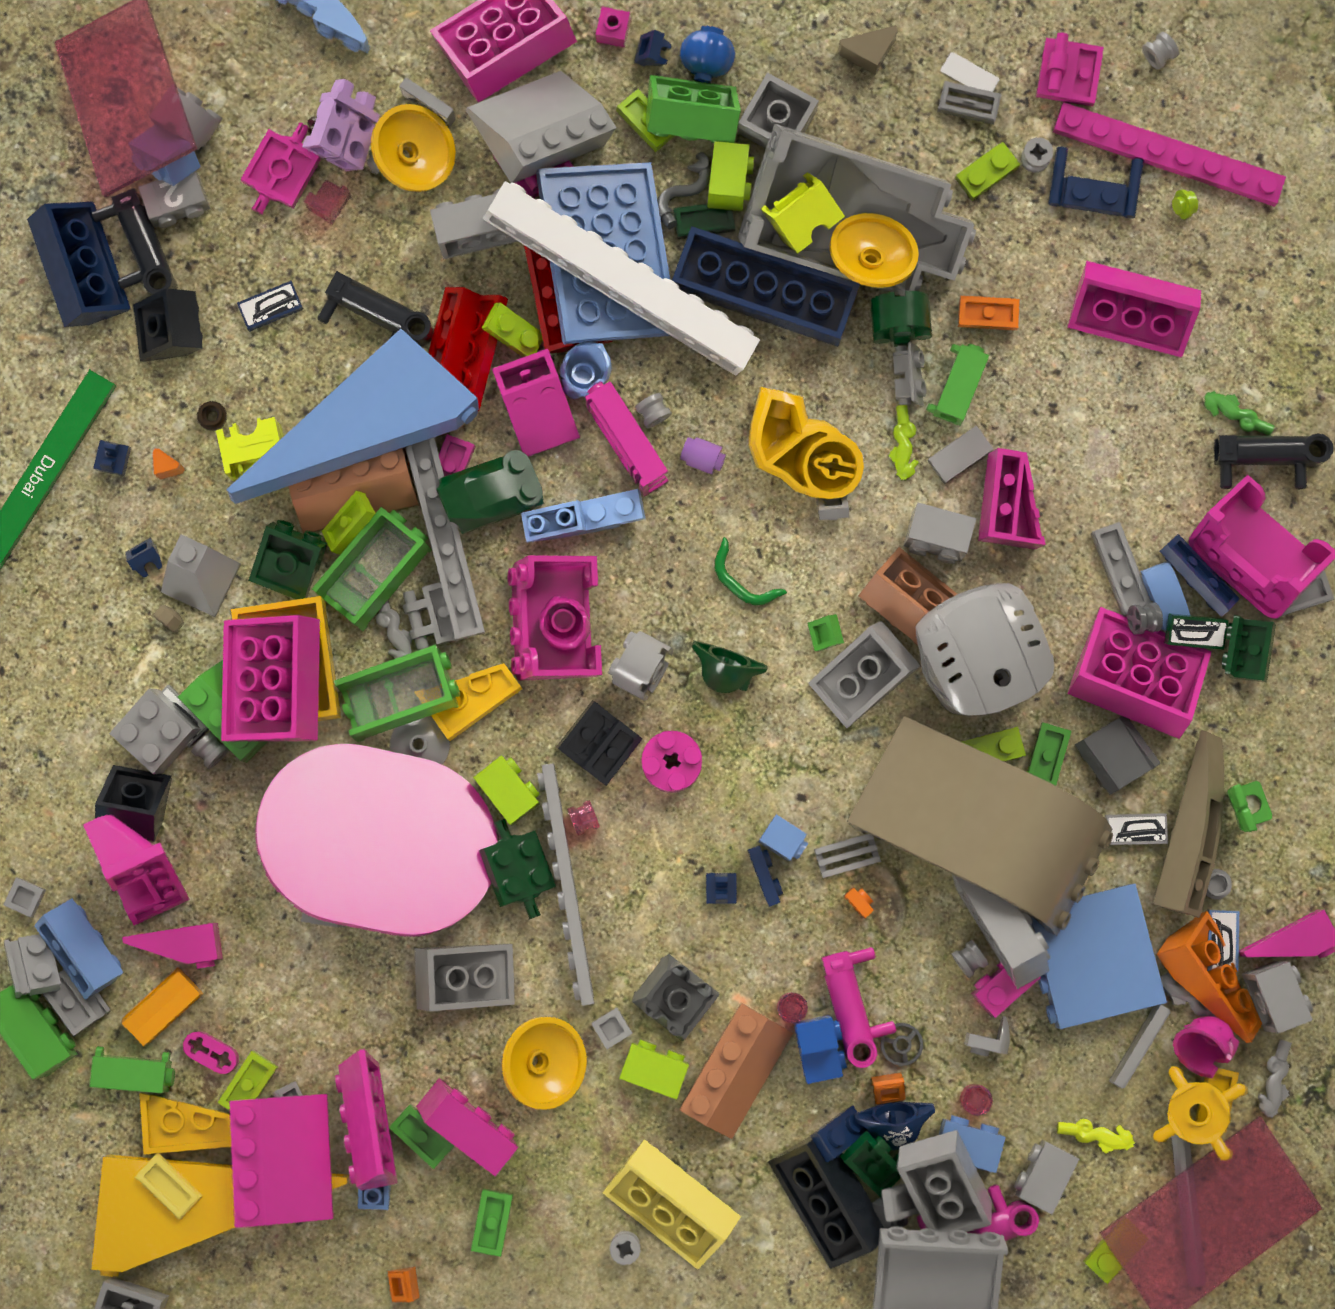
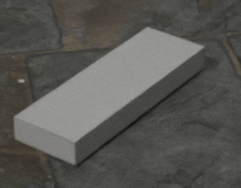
[1091,522,1151,616]
[1109,1004,1171,1089]

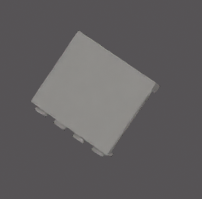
[873,1227,1008,1309]

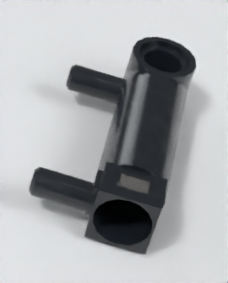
[91,188,178,295]
[317,271,434,347]
[1214,433,1334,490]

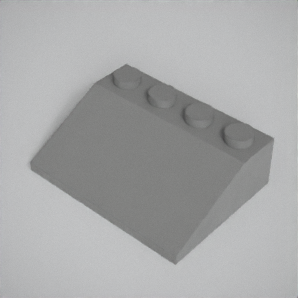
[466,71,616,183]

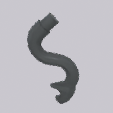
[657,152,711,230]

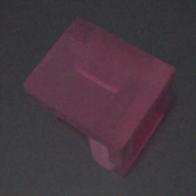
[304,180,351,225]

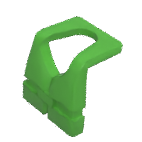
[1226,781,1272,832]

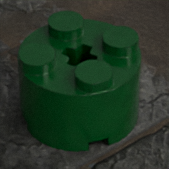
[870,291,933,347]

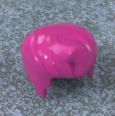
[540,596,591,650]

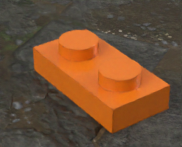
[958,295,1020,331]

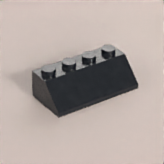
[768,1137,885,1269]

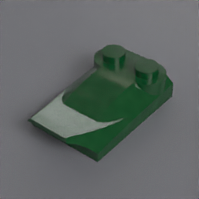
[436,450,544,534]

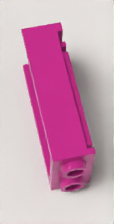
[585,381,669,497]

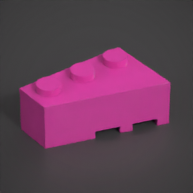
[978,448,1046,550]
[416,1078,519,1176]

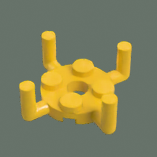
[1153,1066,1248,1161]

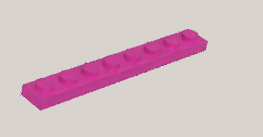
[1053,102,1286,207]

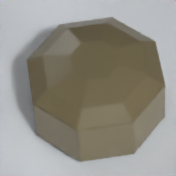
[153,605,184,633]

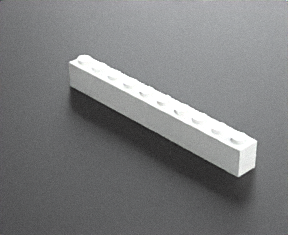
[482,181,760,376]

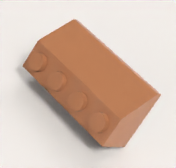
[288,447,419,534]
[858,547,957,667]
[680,1002,793,1139]

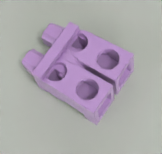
[302,79,380,171]

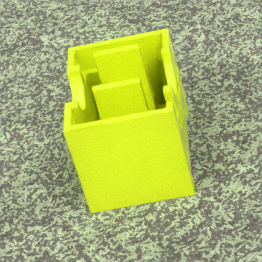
[760,172,845,253]
[216,417,284,481]

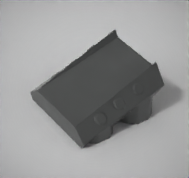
[1075,716,1161,795]
[632,954,719,1041]

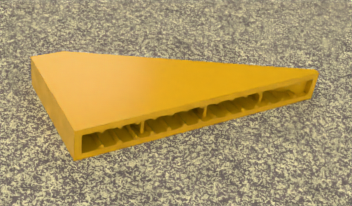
[91,1154,351,1276]

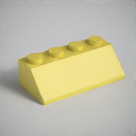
[602,1139,741,1269]

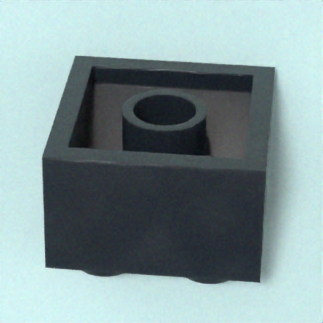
[133,288,203,362]
[95,765,172,842]

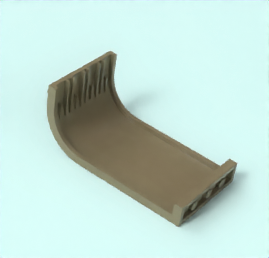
[847,716,1113,936]

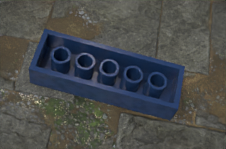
[672,226,860,347]

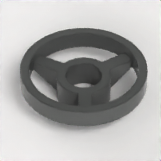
[880,1023,923,1066]

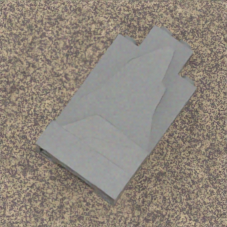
[737,123,976,296]

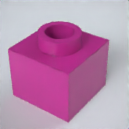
[596,6,631,48]

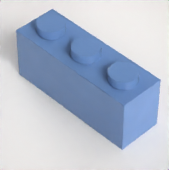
[34,898,124,1000]

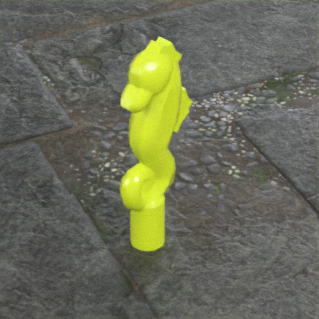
[1057,1119,1135,1154]

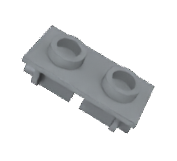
[893,342,927,406]

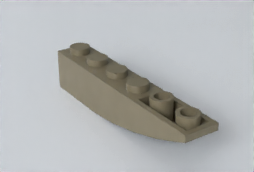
[1153,730,1224,918]

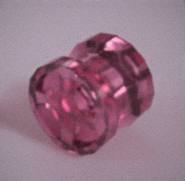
[567,800,600,836]
[960,1083,993,1116]

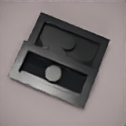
[556,700,643,786]

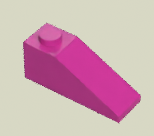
[1239,910,1335,959]
[122,923,223,969]

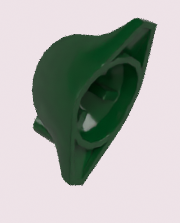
[692,640,767,693]

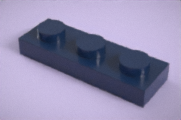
[1159,534,1240,617]

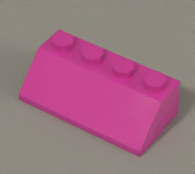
[1068,260,1201,358]

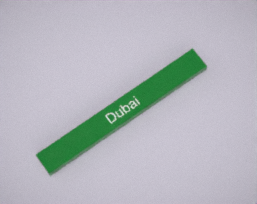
[0,369,116,570]

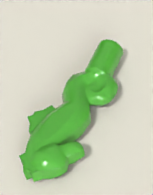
[1204,391,1275,436]

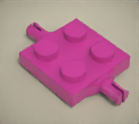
[240,122,321,215]

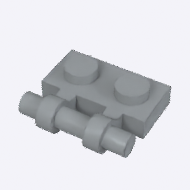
[403,582,456,651]

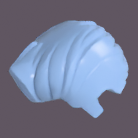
[560,342,612,399]

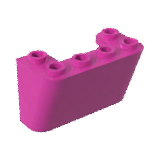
[507,555,602,681]

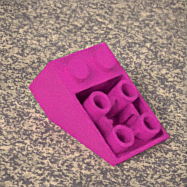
[492,349,580,457]

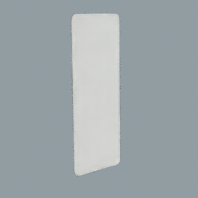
[941,52,999,92]

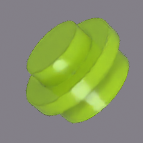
[1172,189,1198,219]

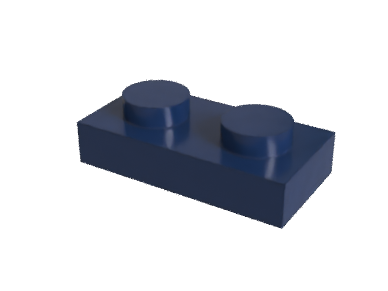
[747,845,784,907]
[810,1105,867,1162]

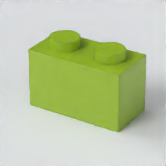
[708,141,754,211]
[473,755,541,826]
[619,1039,689,1100]

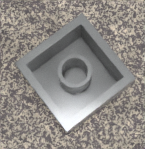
[738,72,819,149]
[903,503,976,564]
[109,688,201,774]
[1242,961,1313,1034]

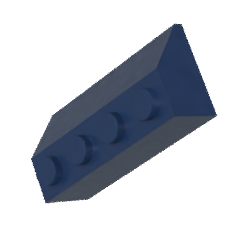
[27,201,131,327]

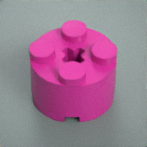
[642,731,702,793]

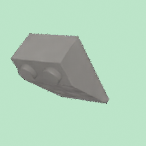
[808,621,920,728]
[414,944,515,1011]

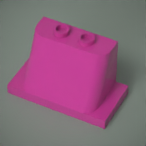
[83,815,190,926]

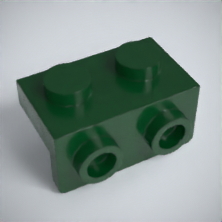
[1222,615,1276,683]
[840,1131,901,1198]

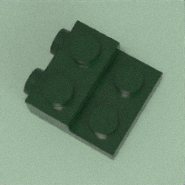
[248,520,327,600]

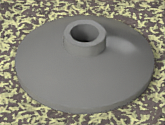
[390,716,450,765]

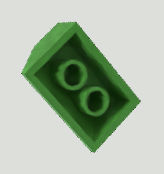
[646,75,741,143]
[178,660,269,763]
[0,985,77,1080]

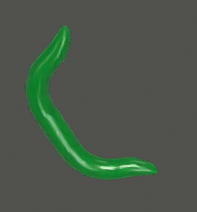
[714,537,787,606]

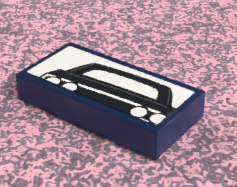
[237,281,304,332]

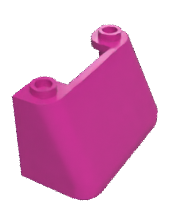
[1188,475,1335,619]

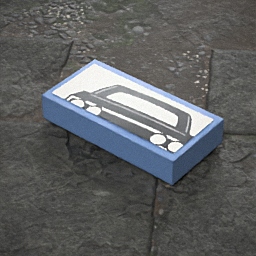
[1207,910,1239,971]

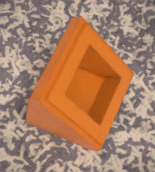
[153,448,185,480]
[871,1072,905,1105]
[388,1267,420,1303]

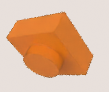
[843,887,874,918]

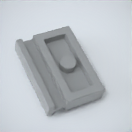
[4,934,61,998]
[42,969,111,1038]

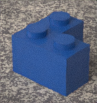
[793,1015,847,1084]

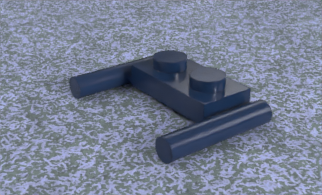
[1048,147,1144,219]

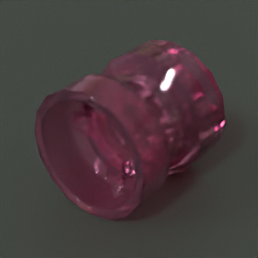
[777,992,808,1023]

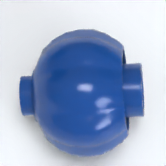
[680,26,736,83]

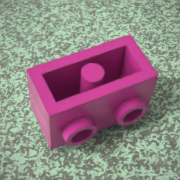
[971,962,1041,1018]

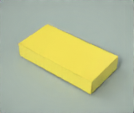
[135,1153,203,1219]

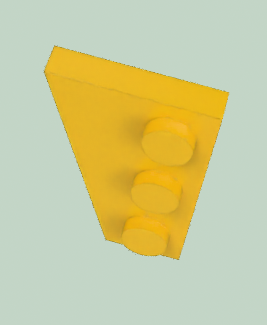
[414,663,522,741]
[139,1092,231,1155]

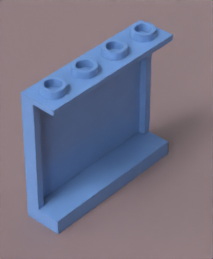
[1029,883,1167,1029]

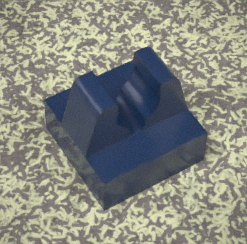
[634,30,671,67]
[93,440,131,476]
[125,537,162,578]
[706,873,737,904]

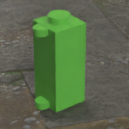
[926,344,990,426]
[89,1046,175,1093]

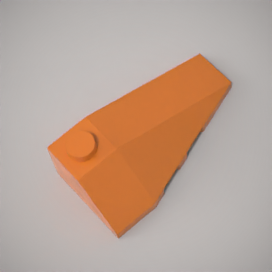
[1156,911,1262,1043]

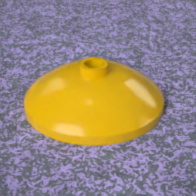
[371,104,456,192]
[829,213,919,288]
[502,1017,587,1110]

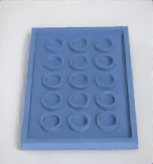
[536,162,670,344]

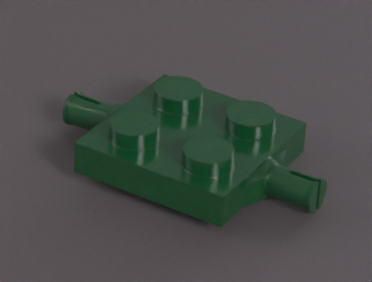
[479,819,556,920]

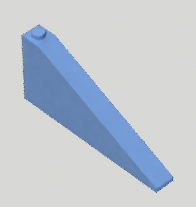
[226,329,479,504]

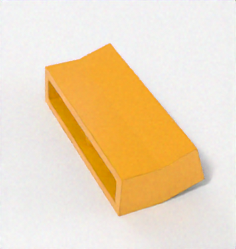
[122,967,203,1046]

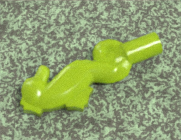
[888,405,919,481]

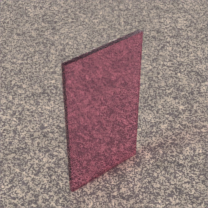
[54,0,197,197]
[1099,1116,1322,1309]

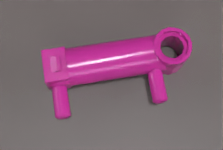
[821,947,896,1068]
[916,1185,1039,1241]

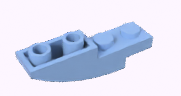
[276,0,370,53]
[521,489,646,542]

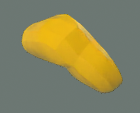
[748,387,864,499]

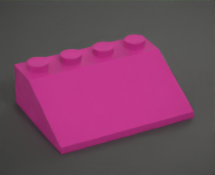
[430,0,577,103]
[1067,607,1212,739]
[221,615,320,741]
[335,1049,398,1191]
[230,1094,334,1228]

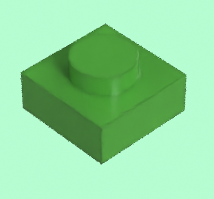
[807,614,844,652]

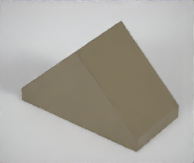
[838,25,898,75]

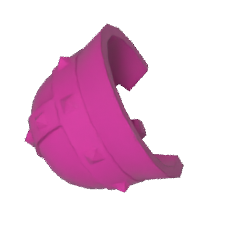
[1173,1016,1239,1078]

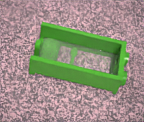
[312,507,432,631]
[334,644,460,742]

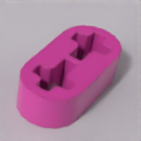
[183,1031,239,1074]

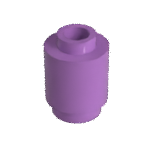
[680,437,726,475]

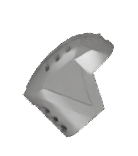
[915,583,1055,716]

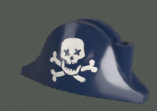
[854,1102,935,1150]

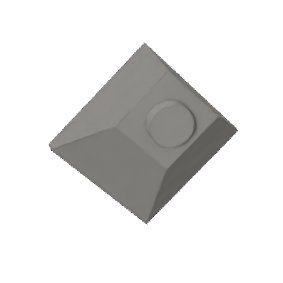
[161,534,241,617]

